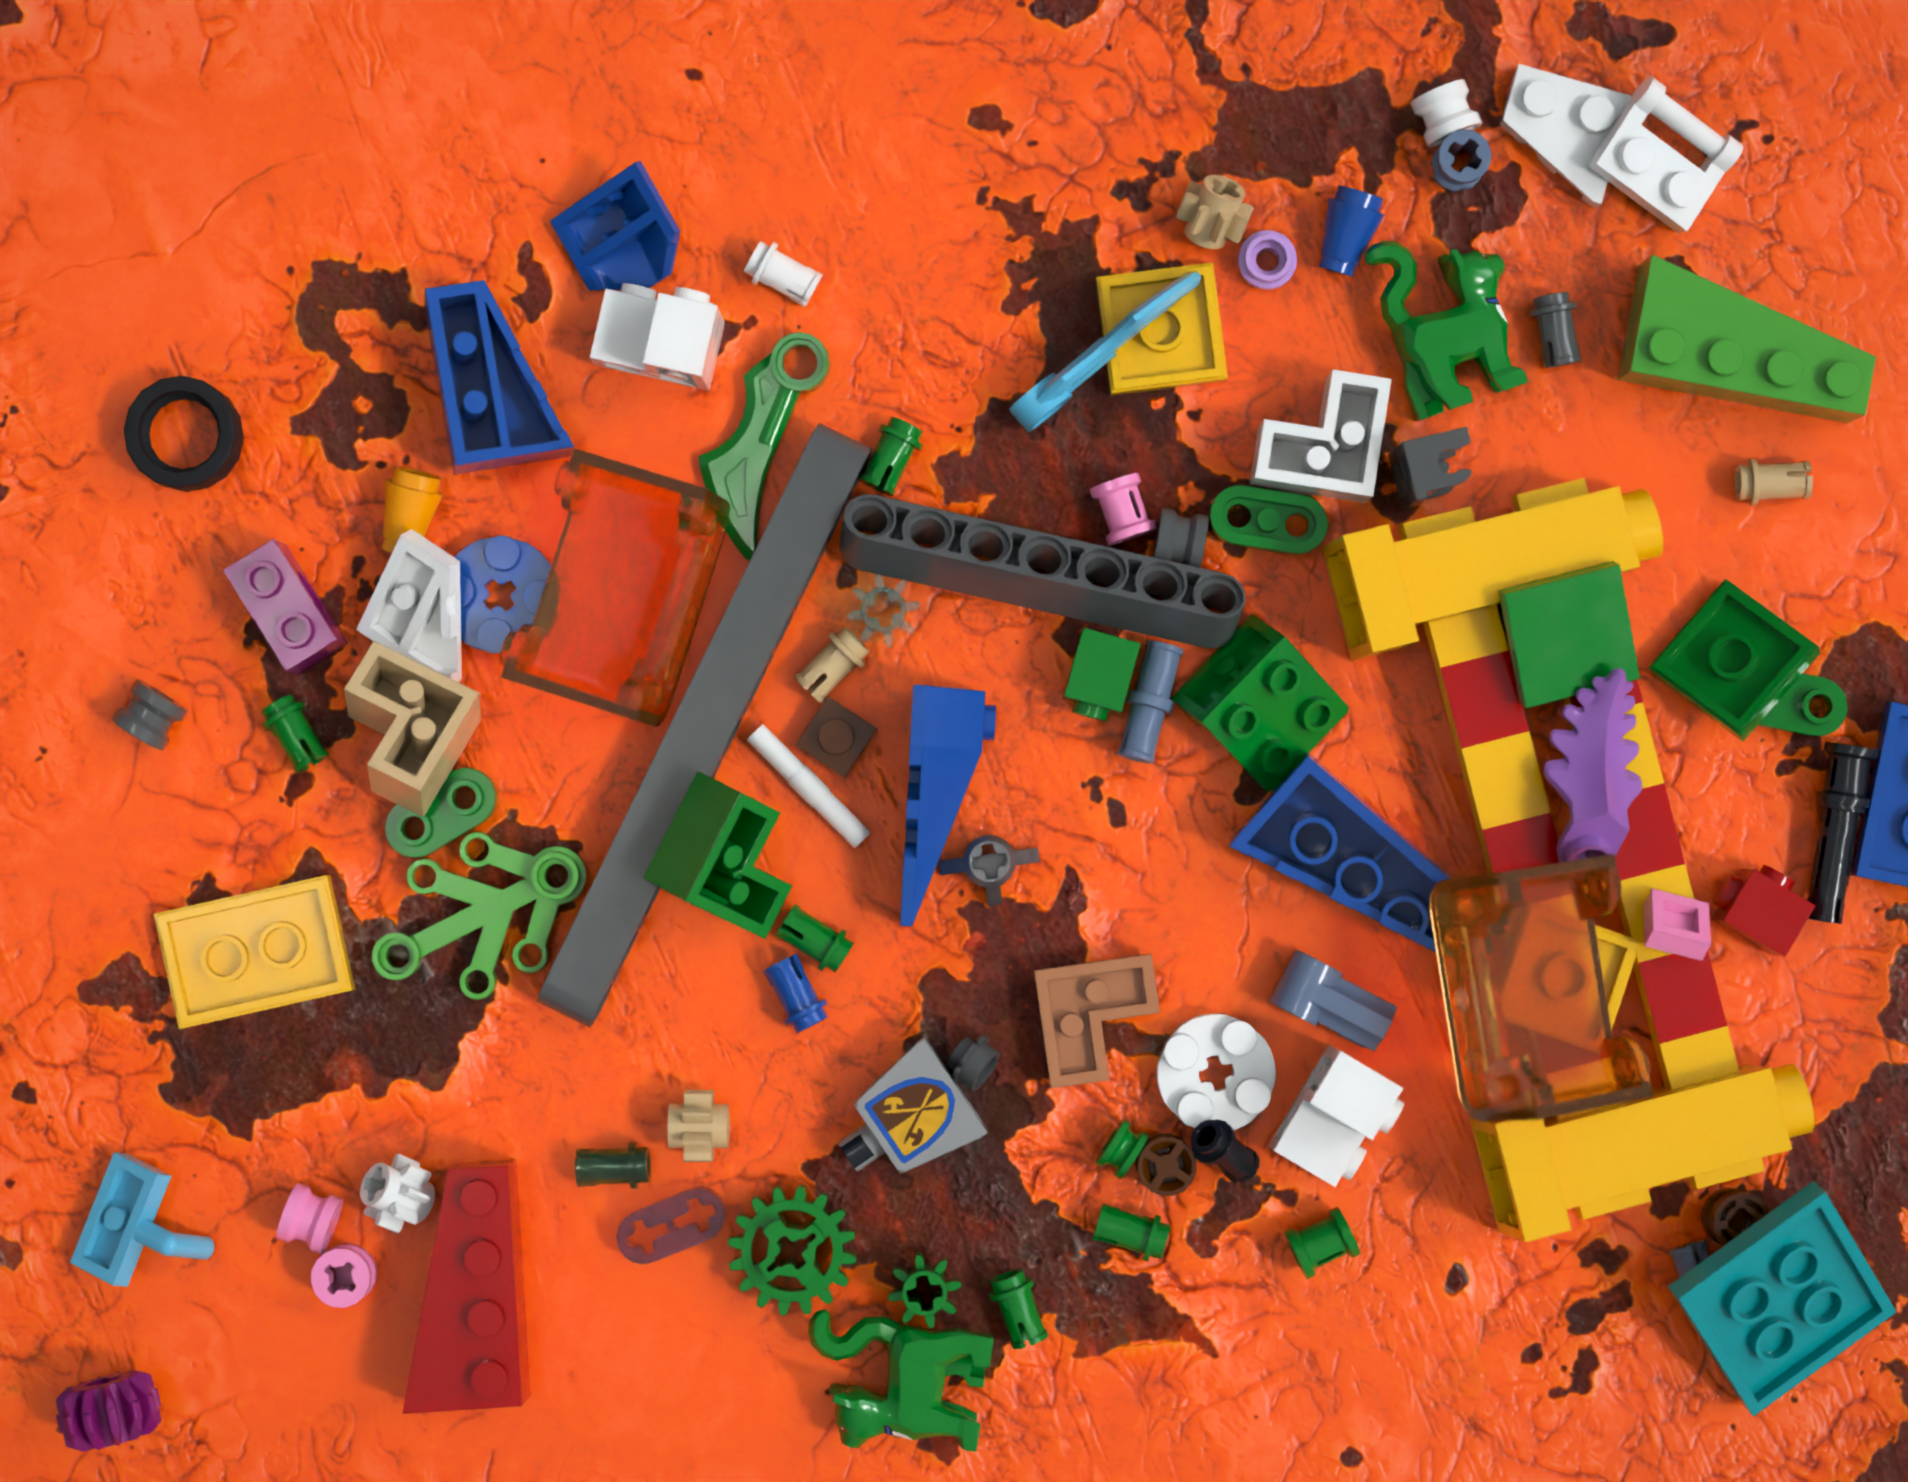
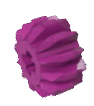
[55,1370,161,1452]

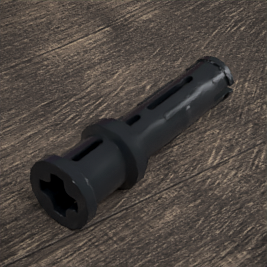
[1807,741,1879,924]

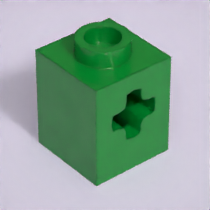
[1062,627,1141,722]

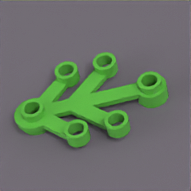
[372,832,587,1000]

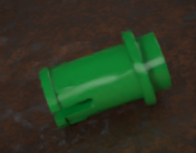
[859,417,923,496]
[261,694,329,774]
[775,904,854,973]
[1093,1203,1171,1262]
[988,1268,1048,1349]

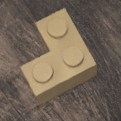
[344,641,481,817]

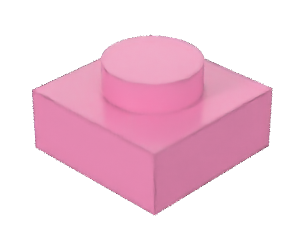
[1643,889,1711,961]

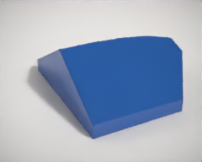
[550,161,680,291]

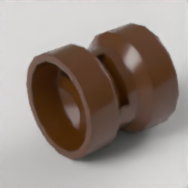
[1701,1187,1770,1246]

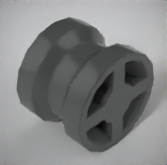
[1153,507,1209,568]
[112,679,188,751]

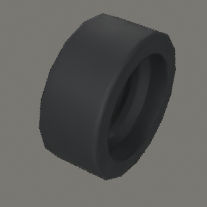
[124,376,244,492]

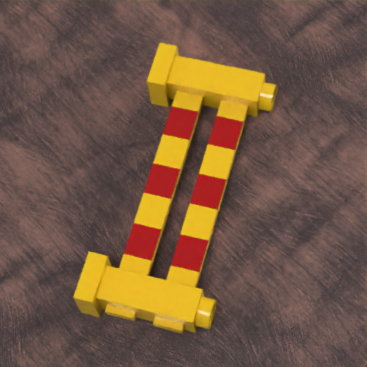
[1322,478,1815,1243]

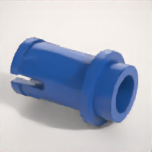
[763,954,828,1033]

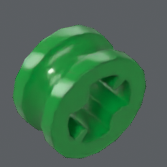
[1095,1119,1149,1179]

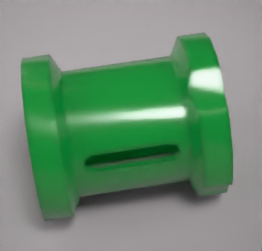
[1284,1207,1361,1280]

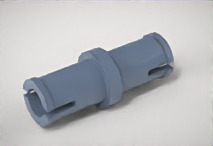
[1117,640,1184,764]

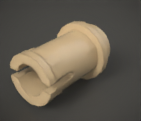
[1734,458,1813,506]
[794,627,870,703]

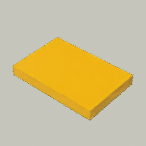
[154,875,355,1029]

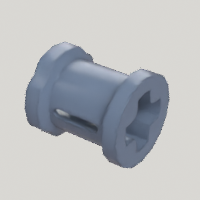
[1431,130,1491,192]

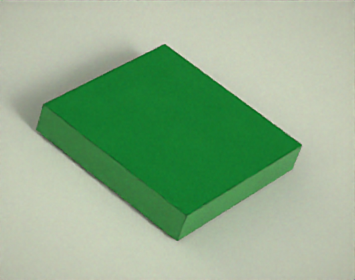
[1498,561,1640,708]
[1649,579,1820,742]

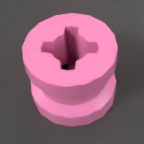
[276,1183,343,1255]
[311,1243,377,1308]

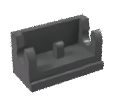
[1388,427,1472,511]

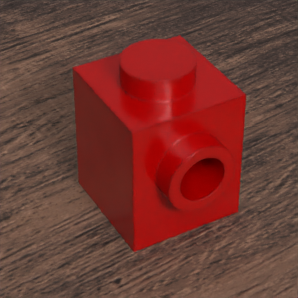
[1712,865,1816,957]

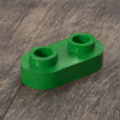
[1209,485,1328,555]
[1757,674,1847,737]
[385,768,498,858]

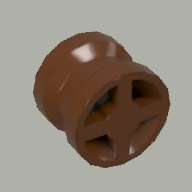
[1135,1133,1197,1196]

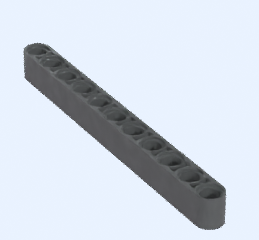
[537,423,873,1028]

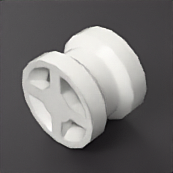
[1410,79,1482,147]

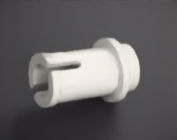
[744,241,823,308]

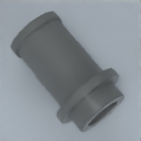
[1530,292,1582,369]

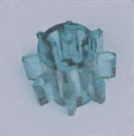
[847,574,921,649]

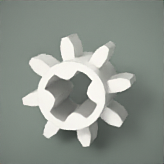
[360,1154,435,1233]

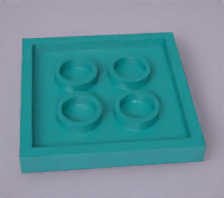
[1668,1181,1897,1417]

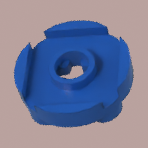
[454,535,560,654]

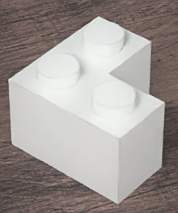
[590,283,725,391]
[1249,369,1392,503]
[1268,1044,1404,1187]

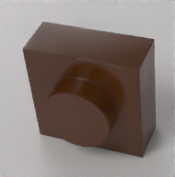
[796,696,877,778]

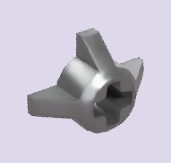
[939,835,1040,906]

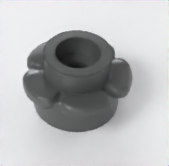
[947,1035,1000,1092]

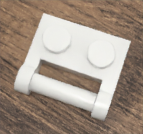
[1587,76,1744,233]

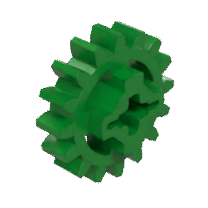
[728,1184,857,1315]

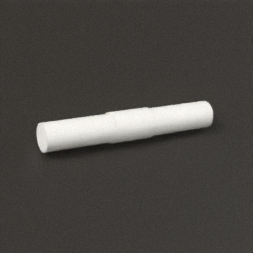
[747,724,871,849]

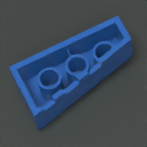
[1229,752,1490,960]

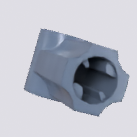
[1269,949,1397,1051]

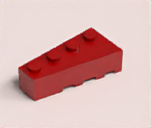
[402,1159,531,1414]

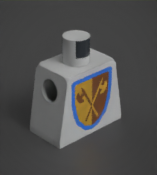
[838,1036,988,1174]

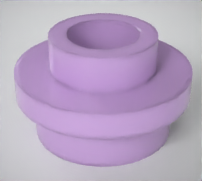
[1238,230,1297,290]

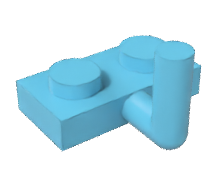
[70,1152,214,1287]

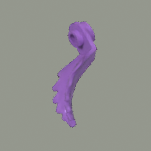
[1544,668,1642,880]

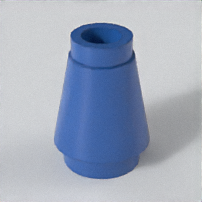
[1319,185,1384,277]

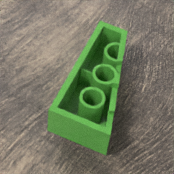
[1618,255,1876,423]

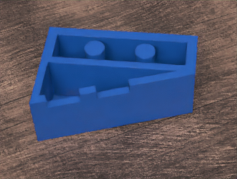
[423,280,574,475]

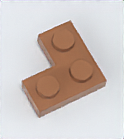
[1034,953,1160,1089]

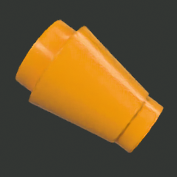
[382,467,443,553]

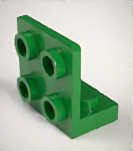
[1171,614,1349,791]

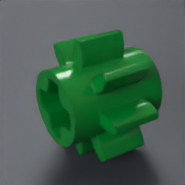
[888,1251,961,1328]

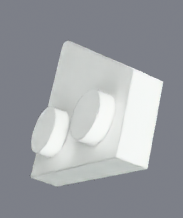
[1499,64,1632,208]
[356,529,462,683]

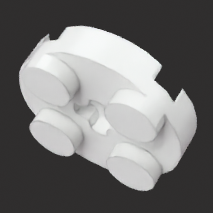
[1156,1013,1276,1130]

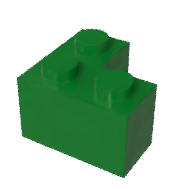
[643,771,792,939]

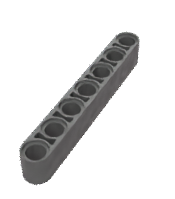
[839,494,1246,648]

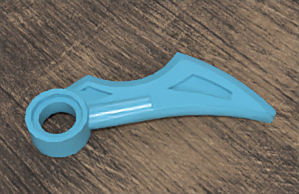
[1009,271,1201,433]

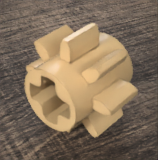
[1176,175,1253,249]
[667,1090,730,1162]

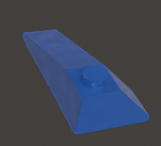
[900,685,996,926]

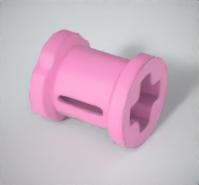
[1089,473,1158,546]

